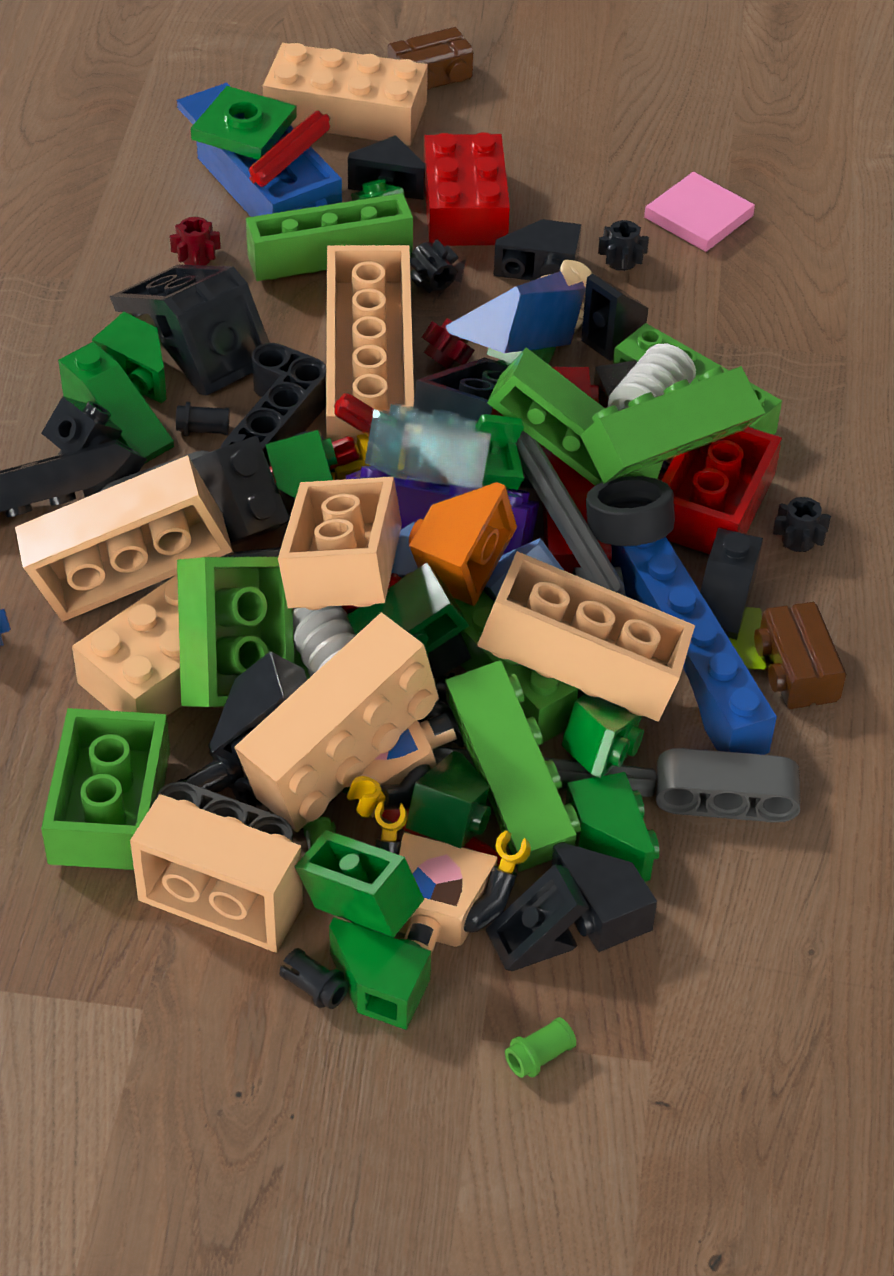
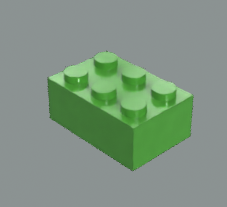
[177,557,294,707]
[41,708,170,870]

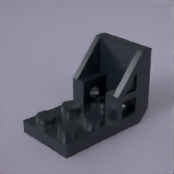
[110,264,270,395]

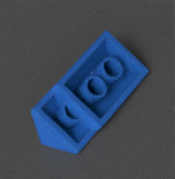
[445,271,586,353]

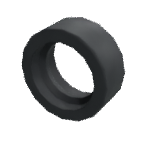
[586,476,675,546]

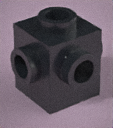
[41,396,123,455]

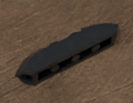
[0,440,147,517]

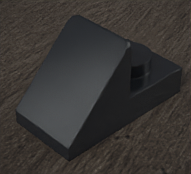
[485,864,589,971]

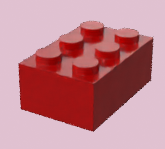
[424,132,510,246]
[661,427,782,555]

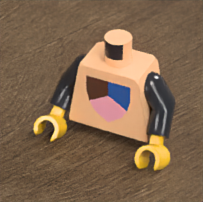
[346,712,457,818]
[375,801,531,954]

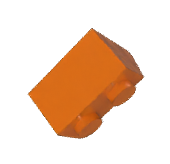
[409,482,517,606]

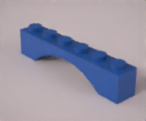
[611,537,777,755]

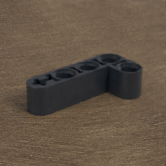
[221,343,326,467]

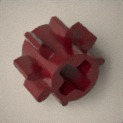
[170,217,221,265]
[421,318,475,369]

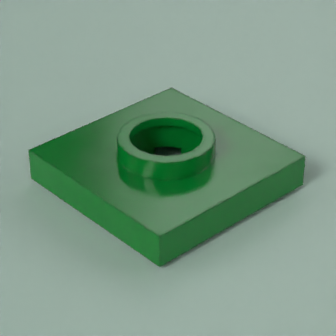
[190,86,297,160]

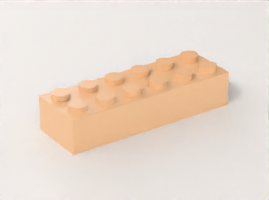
[326,245,414,454]

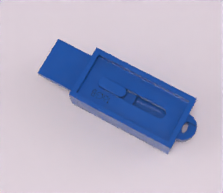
[177,83,342,217]

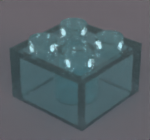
[365,404,491,488]

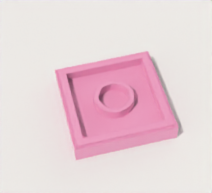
[644,171,755,252]

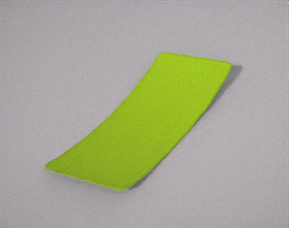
[729,607,766,670]

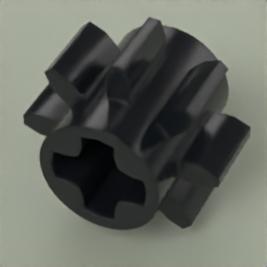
[598,220,649,271]
[410,240,459,293]
[773,497,831,552]

